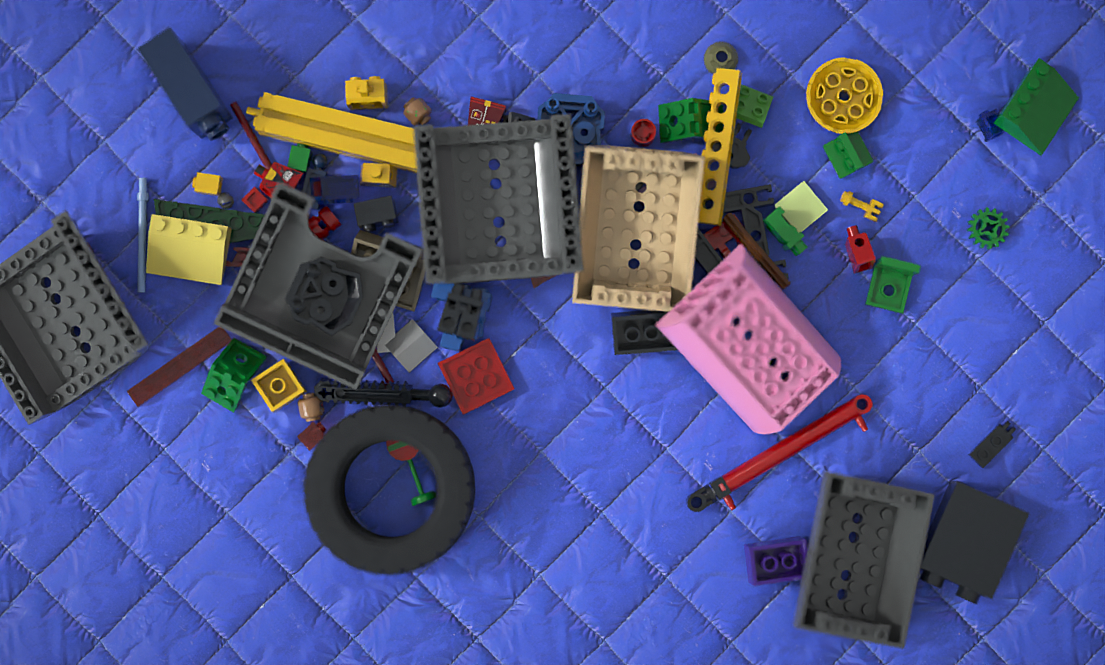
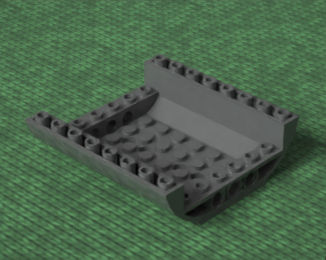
[413,114,583,284]
[0,210,149,425]

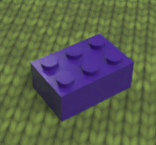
[744,536,807,586]

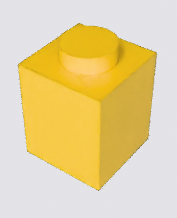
[192,172,223,196]

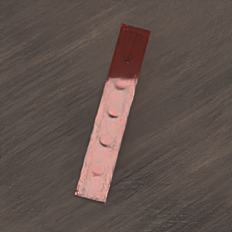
[127,327,232,407]

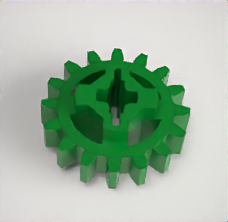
[966,207,1010,250]

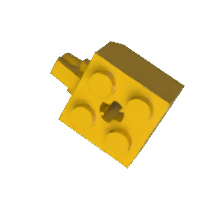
[345,76,388,110]

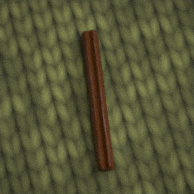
[723,213,791,289]

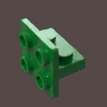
[823,132,873,179]

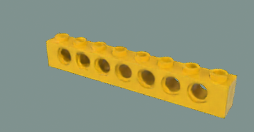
[698,68,743,226]

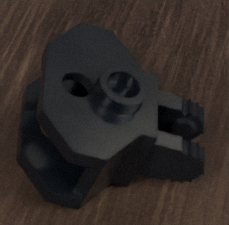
[713,123,752,169]

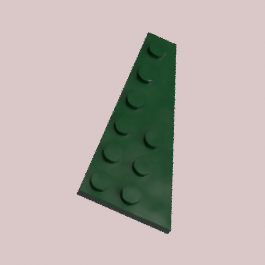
[154,199,265,244]

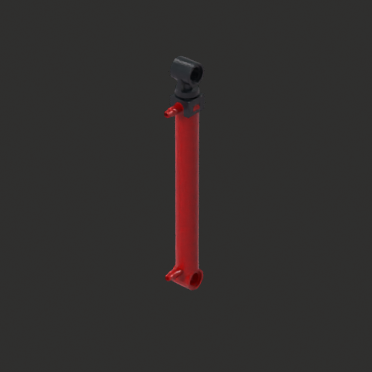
[686,394,872,512]

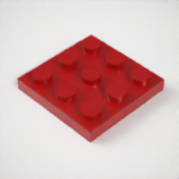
[438,338,514,415]

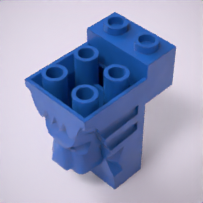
[431,283,493,352]

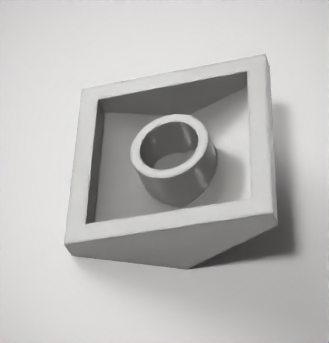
[385,319,438,373]

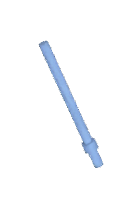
[137,178,149,292]

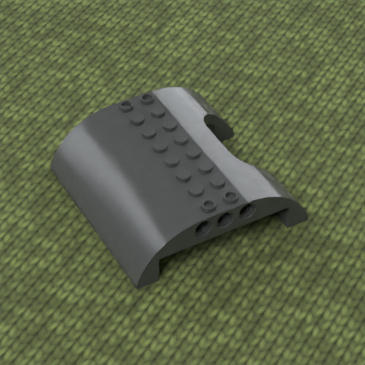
[214,182,422,389]

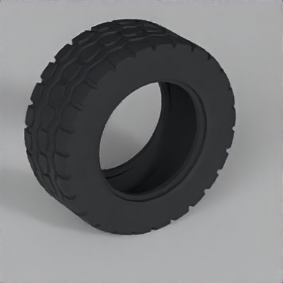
[303,405,475,575]

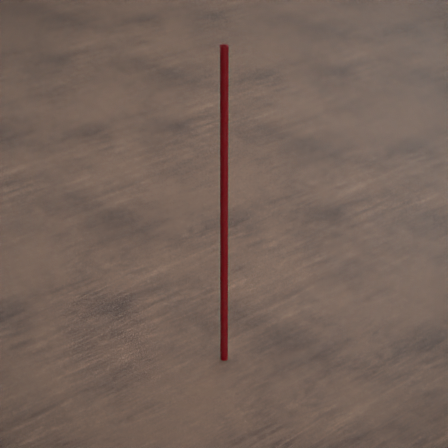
[230,102,395,384]

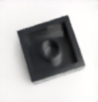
[353,196,399,232]

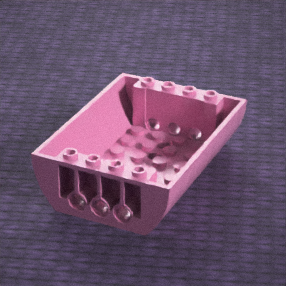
[656,244,841,434]

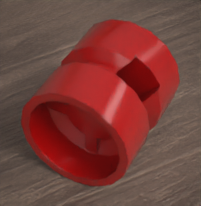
[630,119,656,147]
[308,206,342,240]

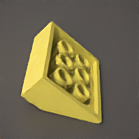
[146,214,232,285]

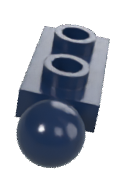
[302,154,327,210]

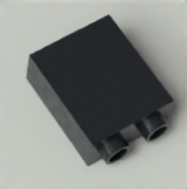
[920,481,1030,605]

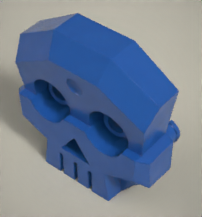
[537,93,605,166]

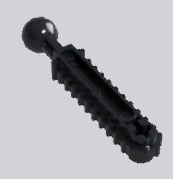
[314,378,453,408]

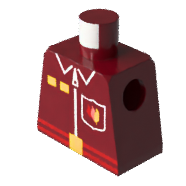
[468,96,507,125]

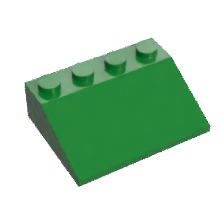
[994,58,1079,156]

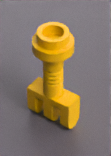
[840,191,884,222]

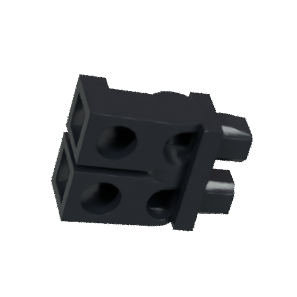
[437,283,483,341]

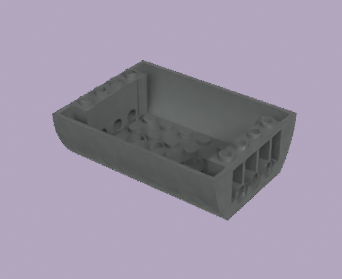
[792,471,935,649]

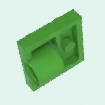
[736,84,773,128]

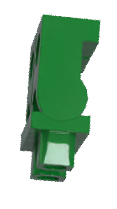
[763,206,808,256]

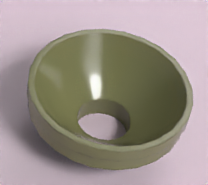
[703,41,738,74]

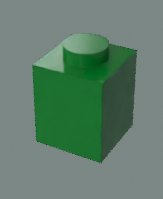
[287,143,313,174]

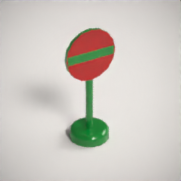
[386,440,437,506]

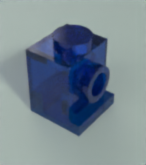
[976,109,1005,142]

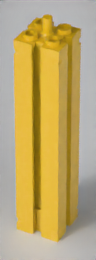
[246,92,417,173]

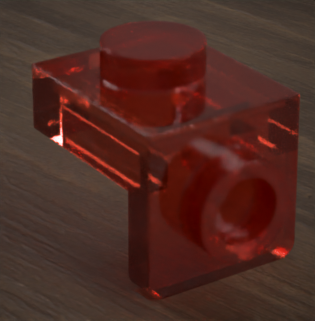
[297,421,327,451]

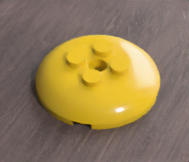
[806,57,883,134]

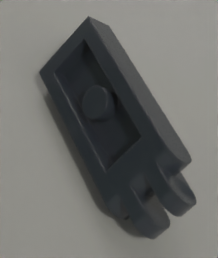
[968,421,1016,468]

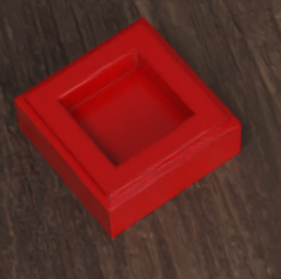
[242,186,269,213]

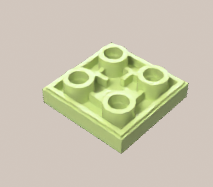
[774,181,828,233]

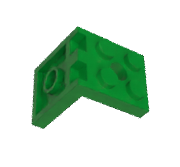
[658,98,724,143]
[865,256,921,314]
[201,338,267,413]

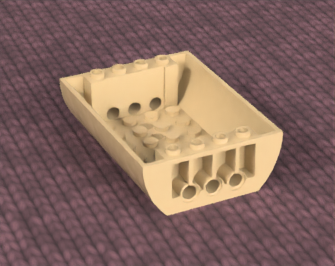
[572,145,704,312]

